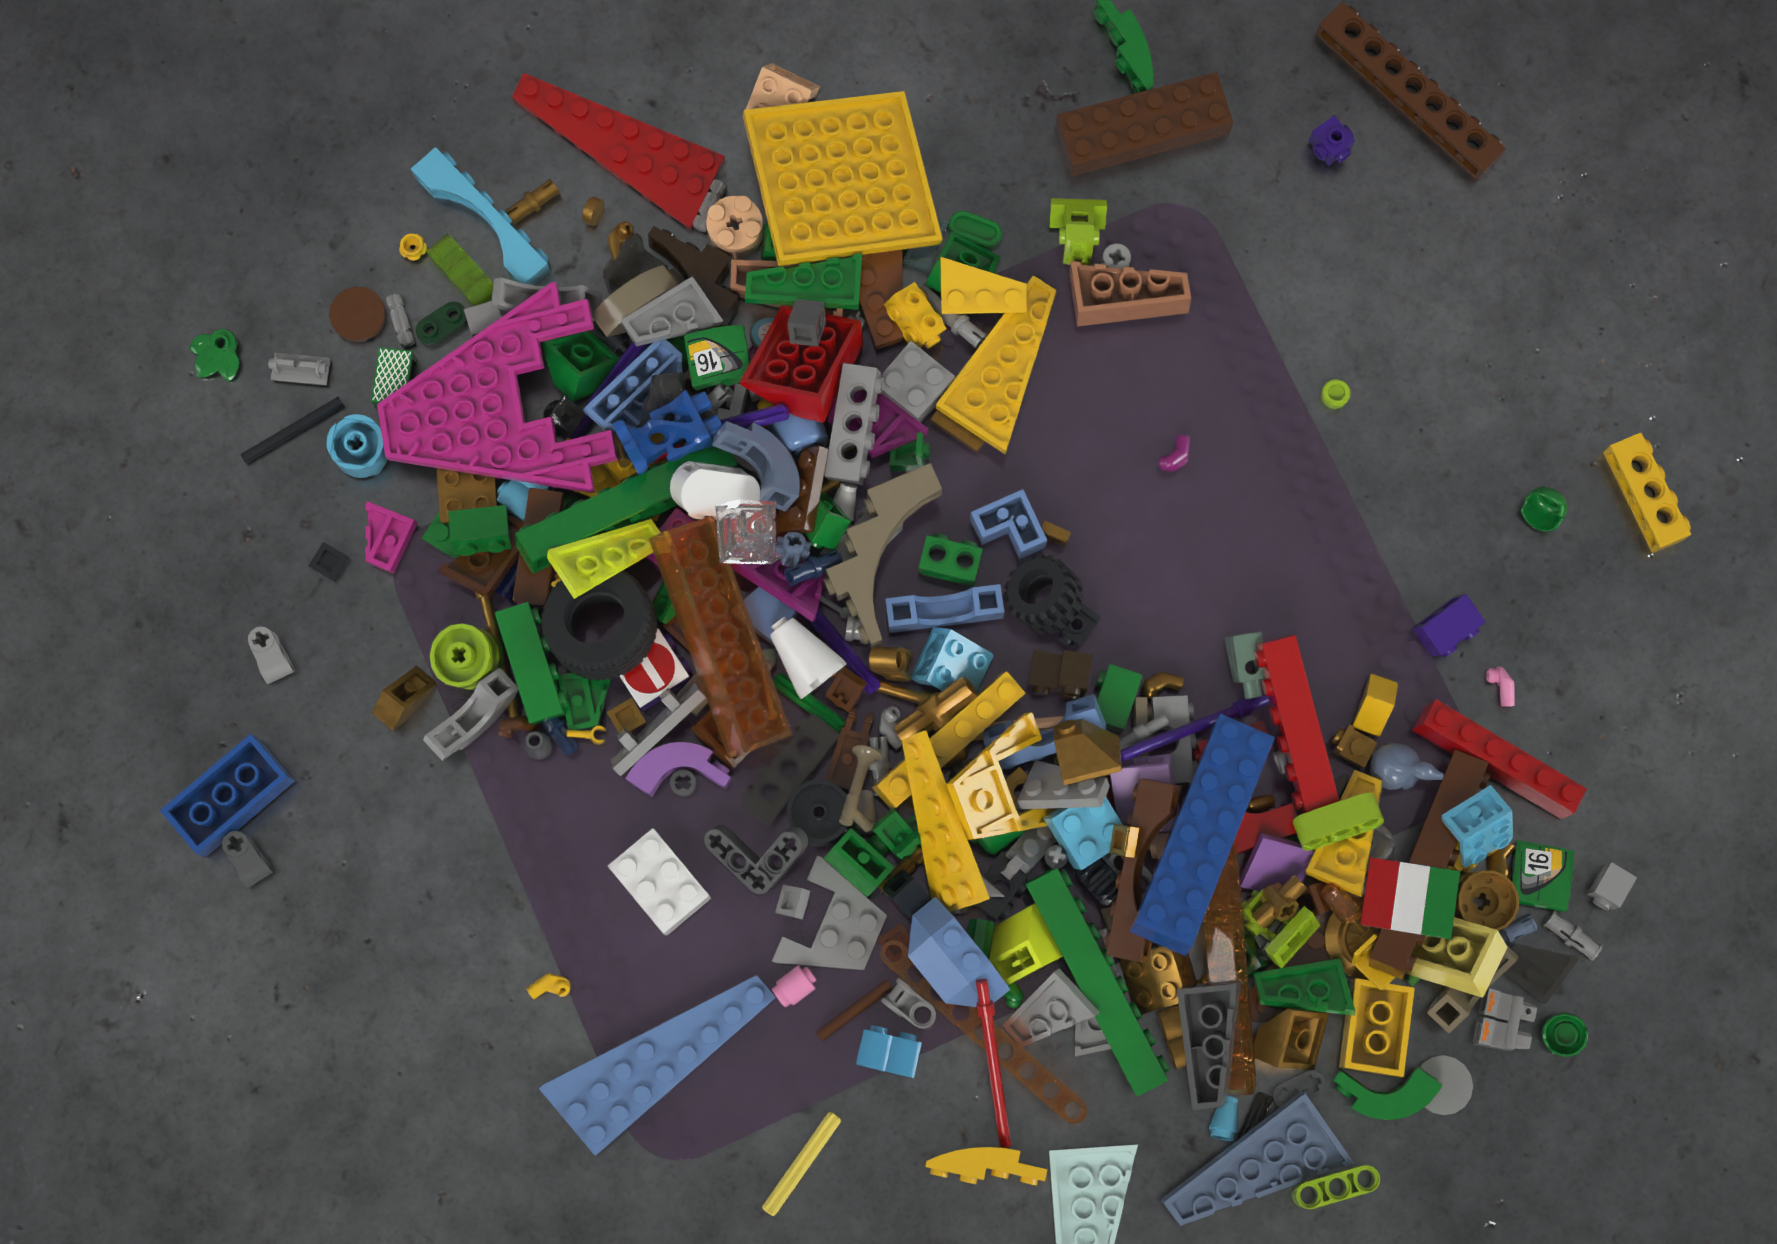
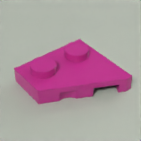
[365,501,418,574]

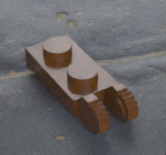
[826,708,875,791]

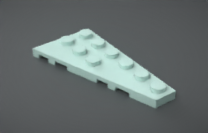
[1048,1144,1138,1244]

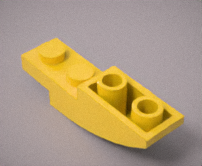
[925,1147,1047,1186]

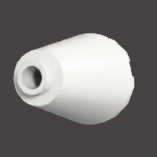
[770,616,847,699]

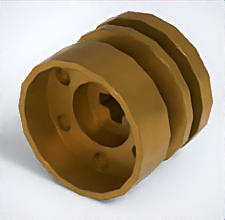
[1454,870,1519,931]

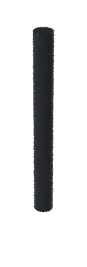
[240,397,344,464]

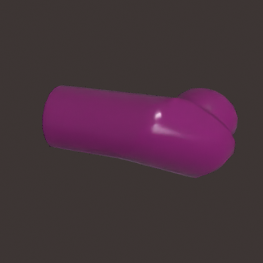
[1159,435,1190,472]

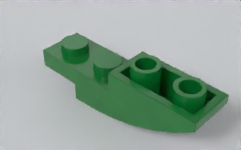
[1093,0,1153,93]

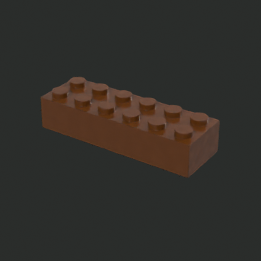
[1055,72,1233,177]

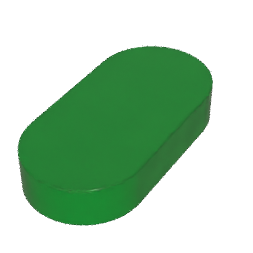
[948,211,1002,250]

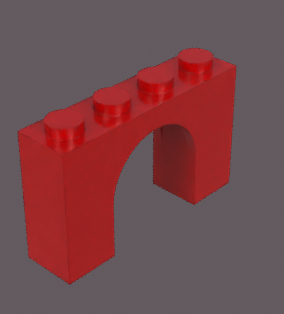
[1192,720,1298,855]

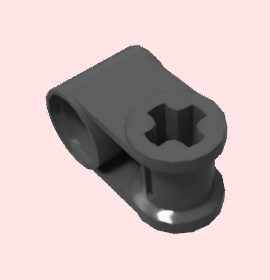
[222,831,273,888]

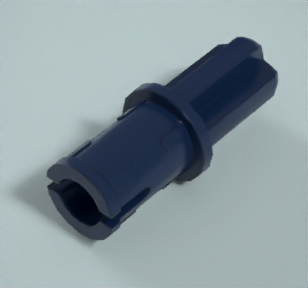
[541,717,579,756]

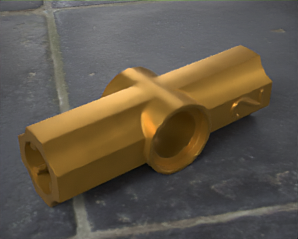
[894,675,978,741]

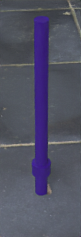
[1121,694,1269,762]

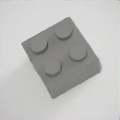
[881,341,955,423]

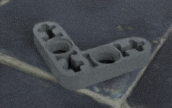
[704,824,808,895]

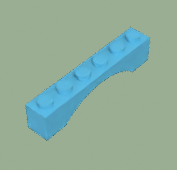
[411,147,551,285]

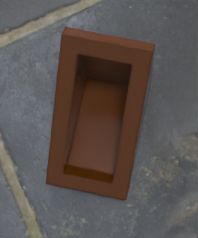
[1296,881,1343,916]

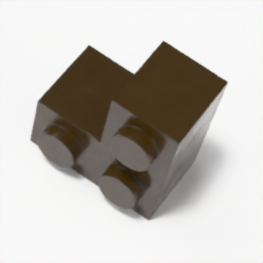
[1027,650,1093,701]

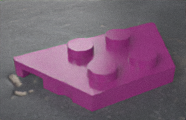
[828,390,928,458]
[724,539,826,622]

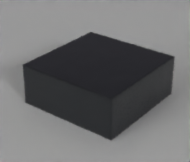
[308,542,349,582]

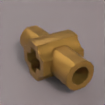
[1251,875,1308,929]

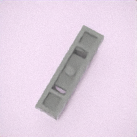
[610,682,706,776]

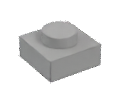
[775,885,810,920]

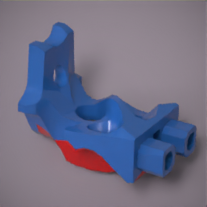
[612,391,722,475]

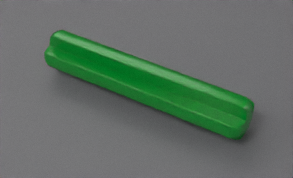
[772,672,846,734]

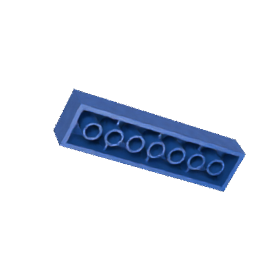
[1130,714,1275,956]

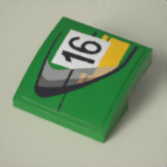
[684,325,751,391]
[1510,840,1574,912]

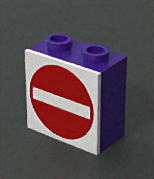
[620,629,692,712]

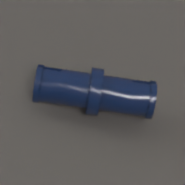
[784,550,843,586]

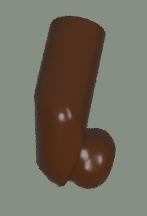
[497,715,540,738]

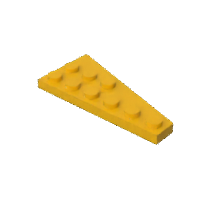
[936,275,1056,455]
[902,730,990,912]

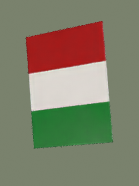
[1360,857,1460,939]

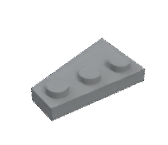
[621,276,724,346]
[1002,968,1100,1047]

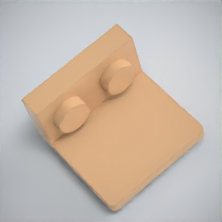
[745,63,820,110]

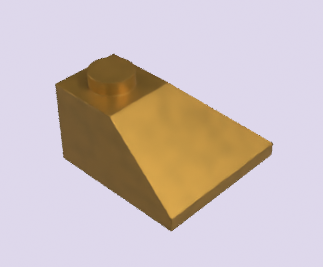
[1054,719,1122,785]
[1251,1008,1329,1070]

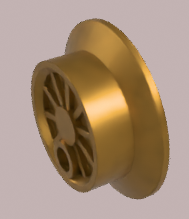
[1324,897,1382,980]

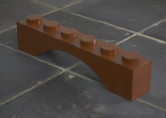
[1105,778,1182,963]

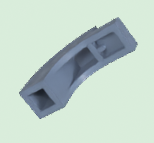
[712,421,800,511]

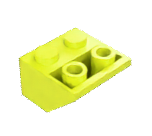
[989,903,1063,985]

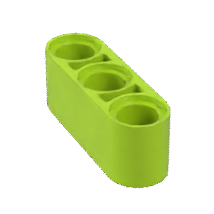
[1293,792,1384,851]
[1292,1165,1380,1209]

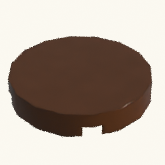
[329,286,387,343]

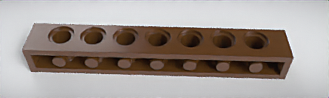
[1316,1,1506,181]

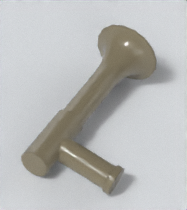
[839,745,882,832]

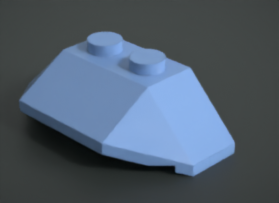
[583,339,682,431]
[908,897,1010,1007]

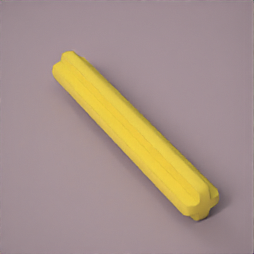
[762,1112,841,1216]

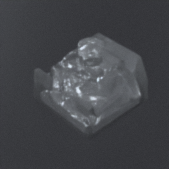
[715,500,782,564]

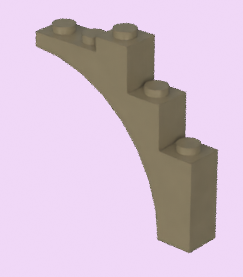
[823,463,942,649]

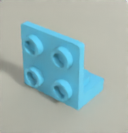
[911,627,994,692]
[1442,785,1513,868]

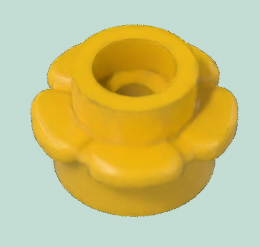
[399,234,427,261]

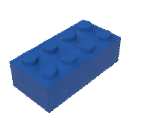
[160,733,295,858]

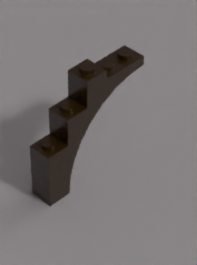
[648,226,738,395]

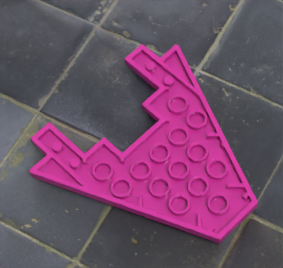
[377,282,618,493]

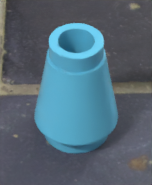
[1209,1096,1238,1142]

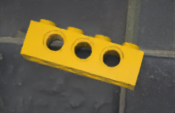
[1603,433,1691,554]

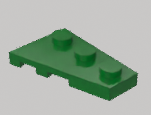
[1253,958,1355,1016]

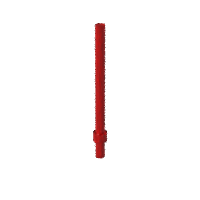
[976,979,1011,1148]

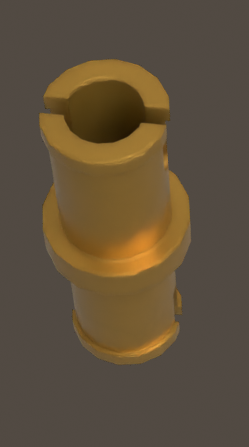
[505,178,560,225]

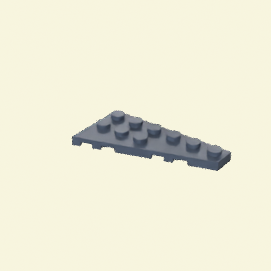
[1160,1091,1354,1226]

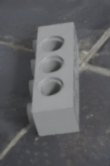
[824,363,884,485]

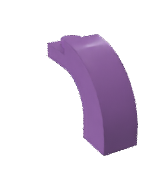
[625,742,732,797]

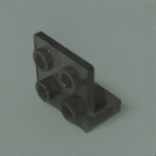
[603,233,668,295]

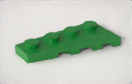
[745,253,862,310]

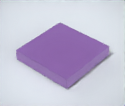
[1238,833,1316,892]

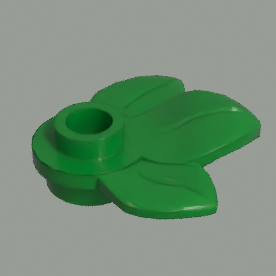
[189,329,240,382]

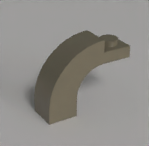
[592,265,683,337]
[1427,946,1519,1033]

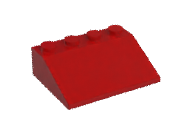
[740,305,863,423]

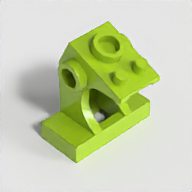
[1049,198,1107,265]
[1241,889,1321,969]

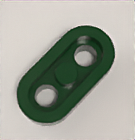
[416,301,468,347]

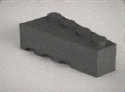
[1177,980,1241,1110]

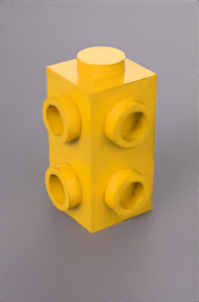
[884,282,947,349]

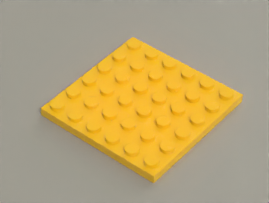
[742,91,943,266]

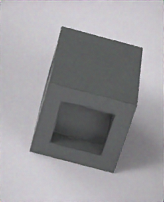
[788,299,826,346]

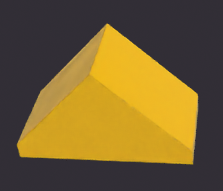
[1353,673,1398,737]

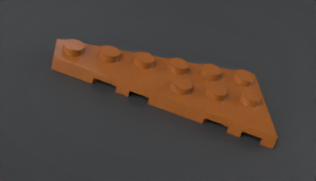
[843,250,903,350]

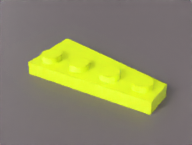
[547,519,665,599]

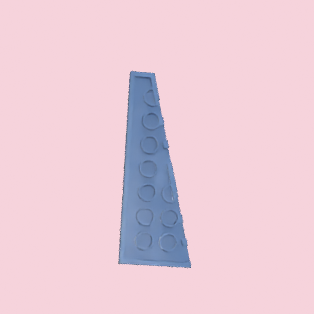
[539,975,776,1156]

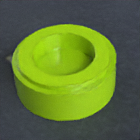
[1321,379,1351,409]

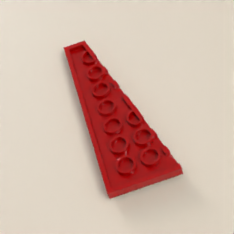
[512,73,725,231]

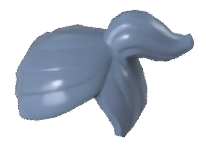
[1370,742,1444,790]

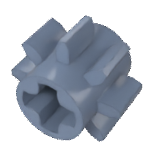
[774,532,811,567]

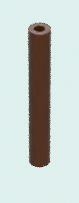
[815,979,893,1042]

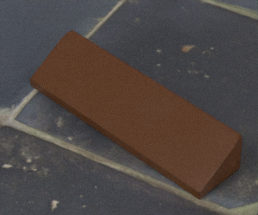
[513,488,564,606]

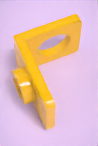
[1352,934,1396,990]

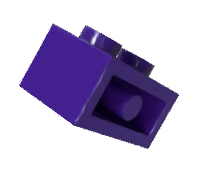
[1412,594,1486,657]

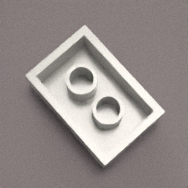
[608,828,711,936]

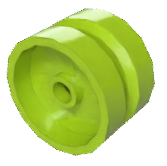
[430,623,504,691]

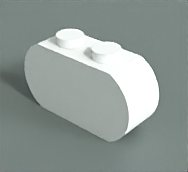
[670,461,760,523]

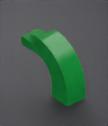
[1333,1065,1443,1120]

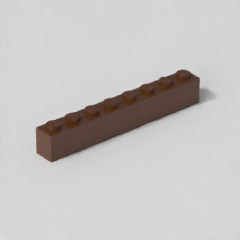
[1369,750,1491,980]

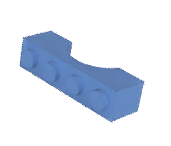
[885,584,1004,633]
[984,694,1106,770]

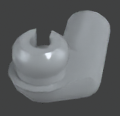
[879,706,903,751]

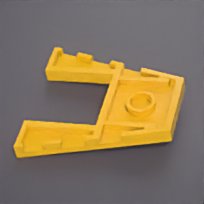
[947,712,1058,840]

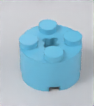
[326,414,388,478]

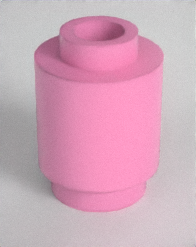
[772,965,817,1008]

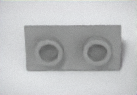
[268,353,331,386]

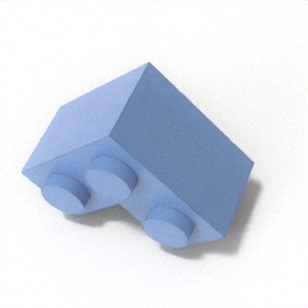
[970,489,1047,559]

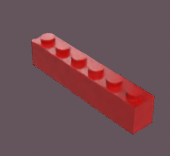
[1254,635,1339,814]
[1412,699,1587,819]

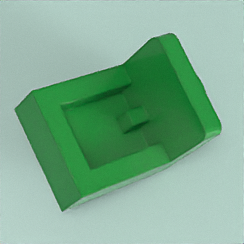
[889,432,930,472]
[872,808,921,859]

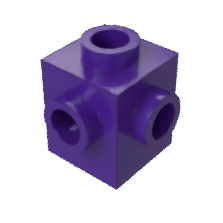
[1308,115,1355,166]

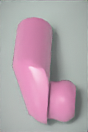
[1486,666,1515,706]

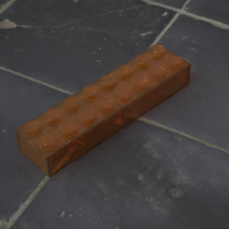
[649,516,792,758]

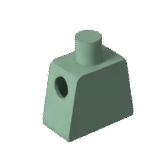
[1224,632,1265,699]

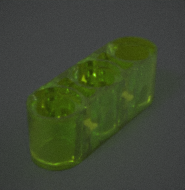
[426,233,494,306]

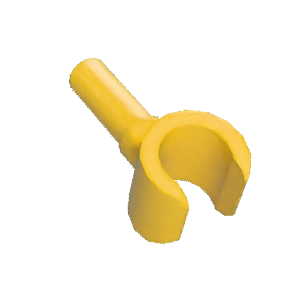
[566,726,606,745]

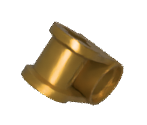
[869,647,913,682]

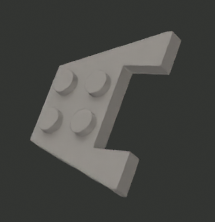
[772,856,887,970]

